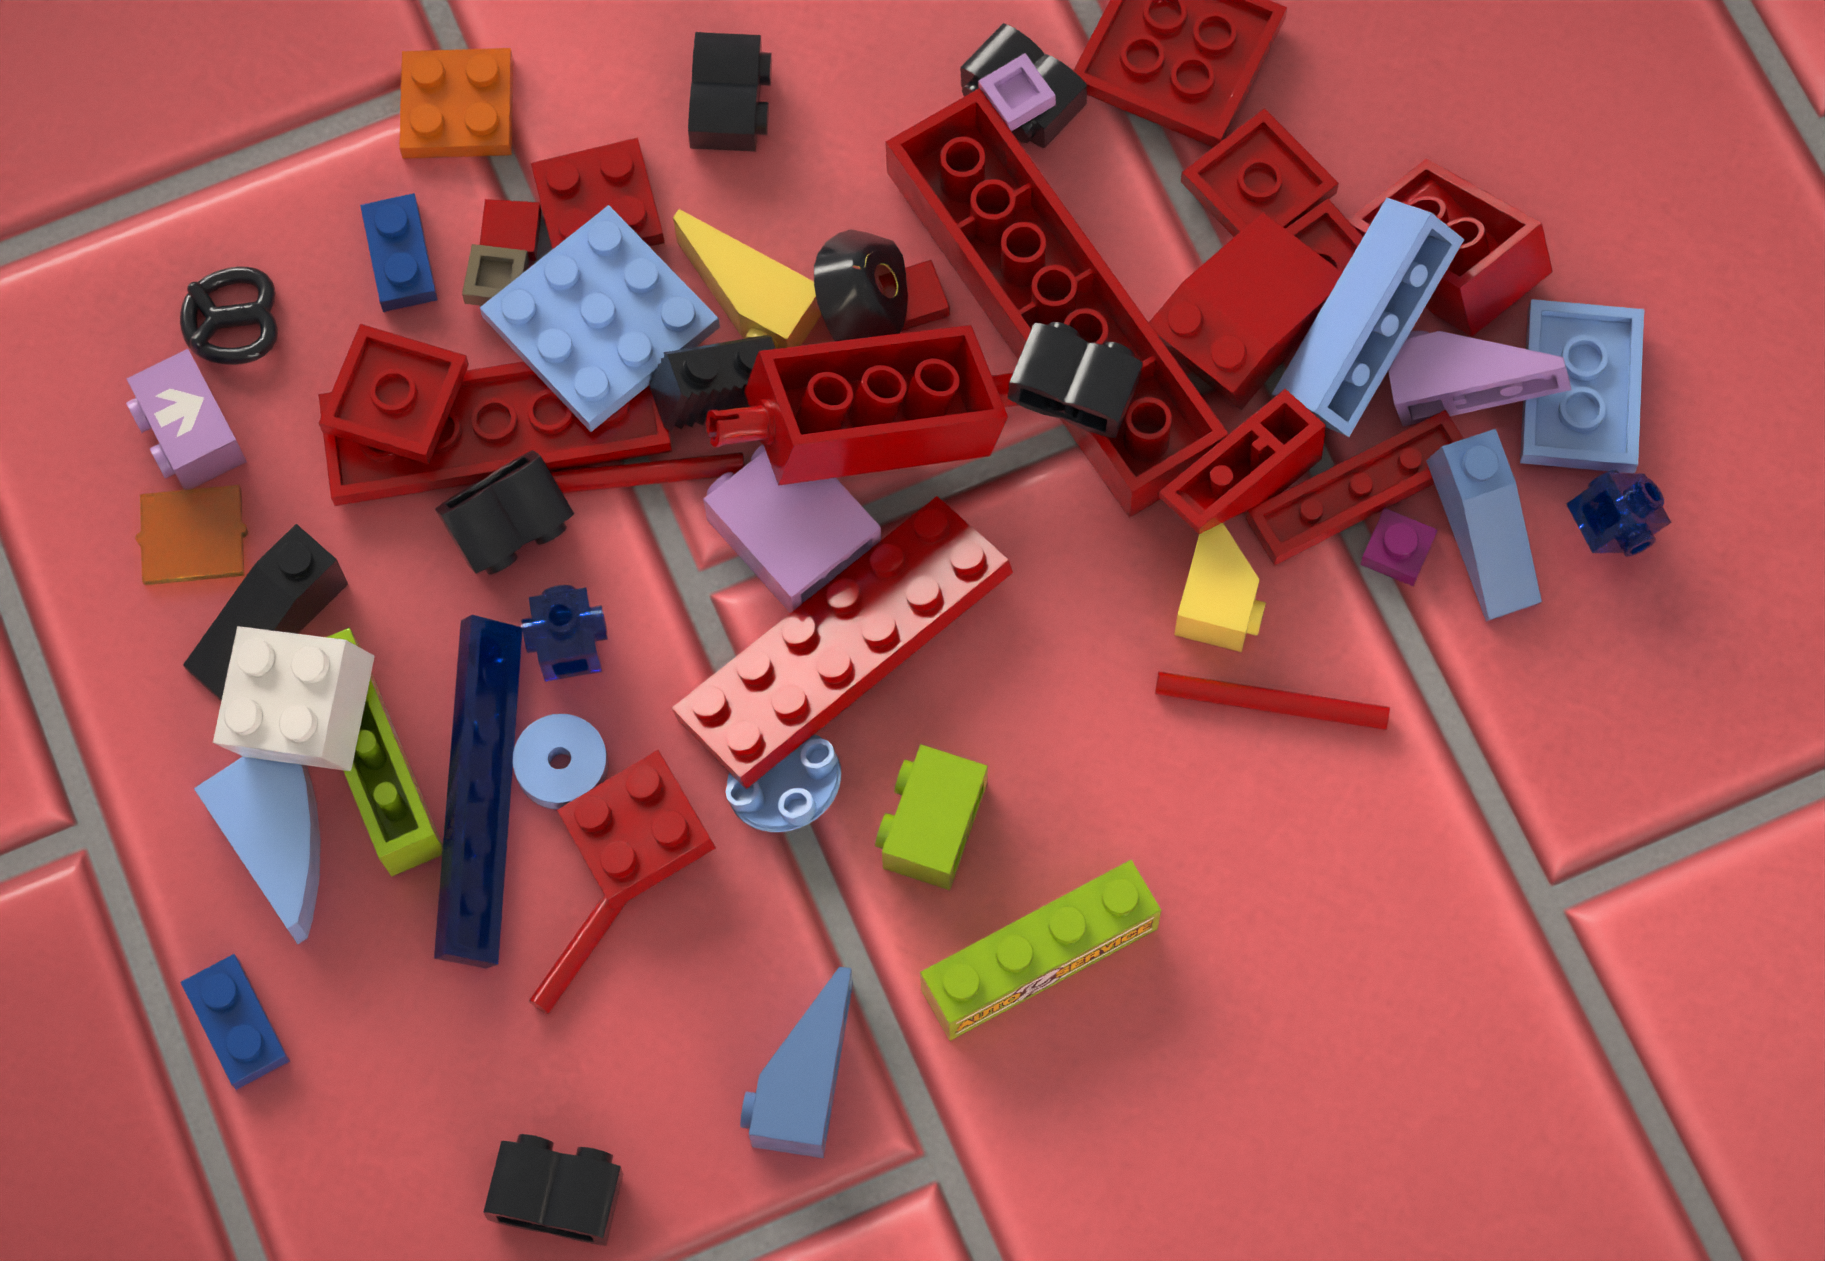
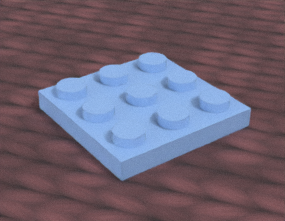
[479,205,720,432]

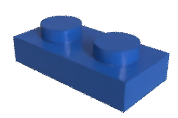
[360,193,438,312]
[180,954,290,1090]

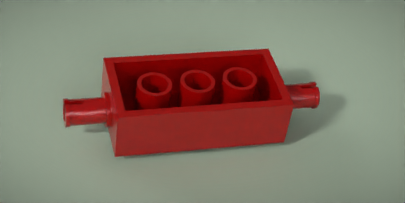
[706,325,1020,486]

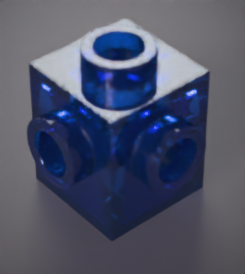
[1566,470,1672,557]
[521,585,608,682]

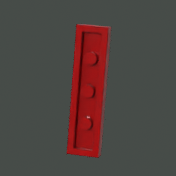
[1246,410,1464,566]

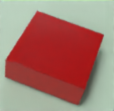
[479,199,542,261]
[879,260,950,331]

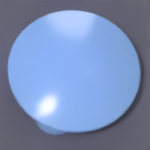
[725,734,841,832]

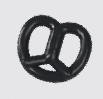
[180,266,278,365]

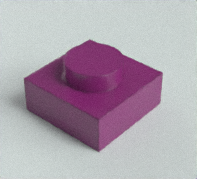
[1360,508,1437,587]

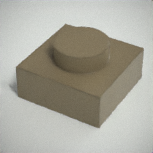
[462,244,529,306]

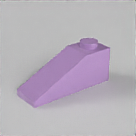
[1388,331,1572,426]

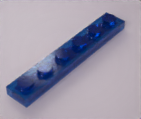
[434,615,523,969]

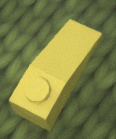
[673,209,822,349]

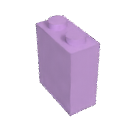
[703,444,881,613]

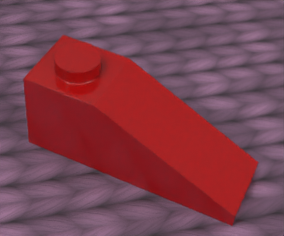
[1159,389,1326,534]

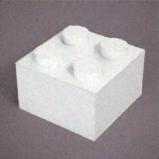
[213,626,375,771]

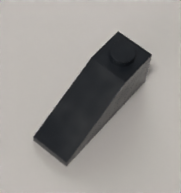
[183,524,348,701]

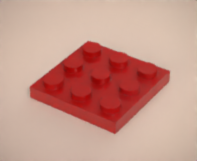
[1073,0,1287,147]

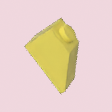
[1174,523,1266,652]

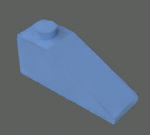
[1426,429,1542,622]
[740,967,853,1158]

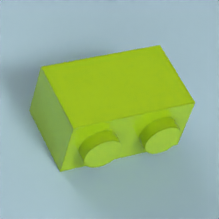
[875,744,988,890]

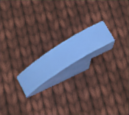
[194,757,321,944]

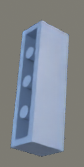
[1272,197,1464,437]

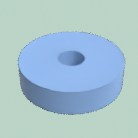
[513,714,608,810]

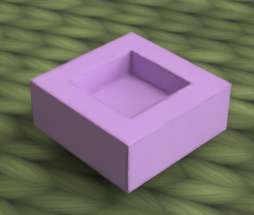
[978,53,1056,131]

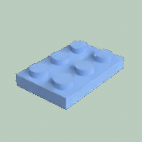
[1520,299,1644,474]

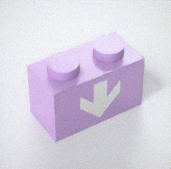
[126,349,247,492]

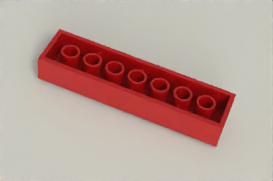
[885,88,1229,518]

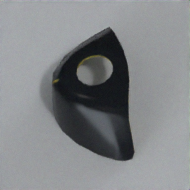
[814,230,908,341]

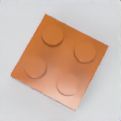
[399,48,513,159]

